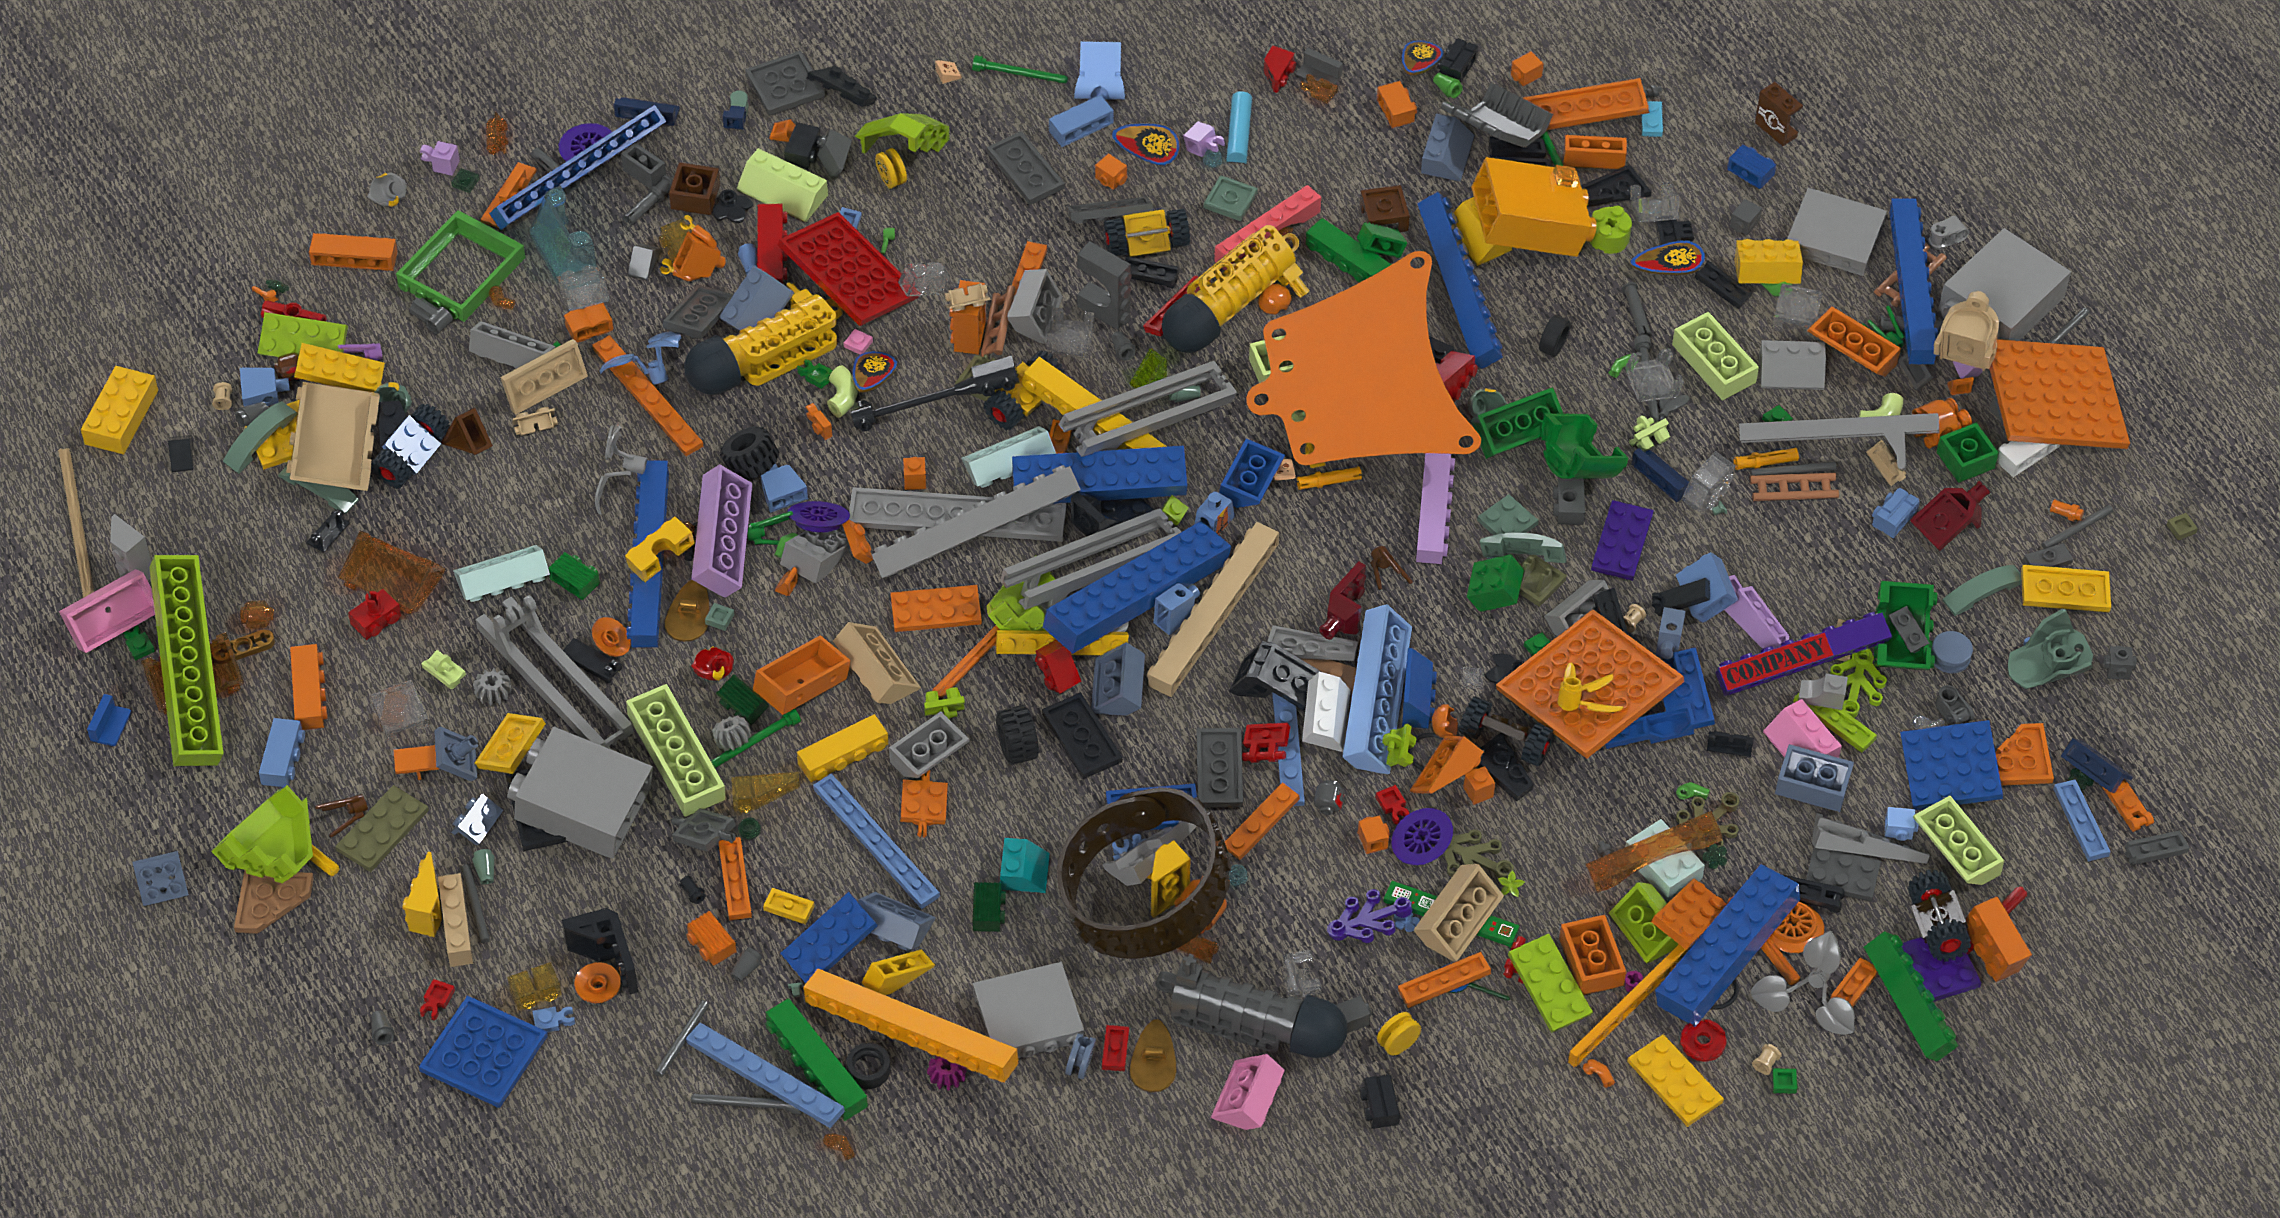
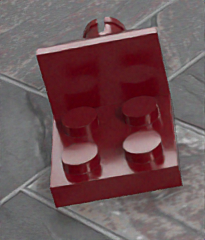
[1910,480,1991,551]
[1319,561,1366,640]

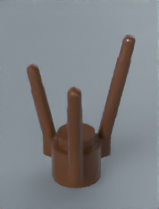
[1370,546,1413,590]
[315,794,368,838]

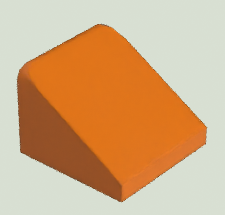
[769,119,795,142]
[1947,377,1974,395]
[775,567,798,596]

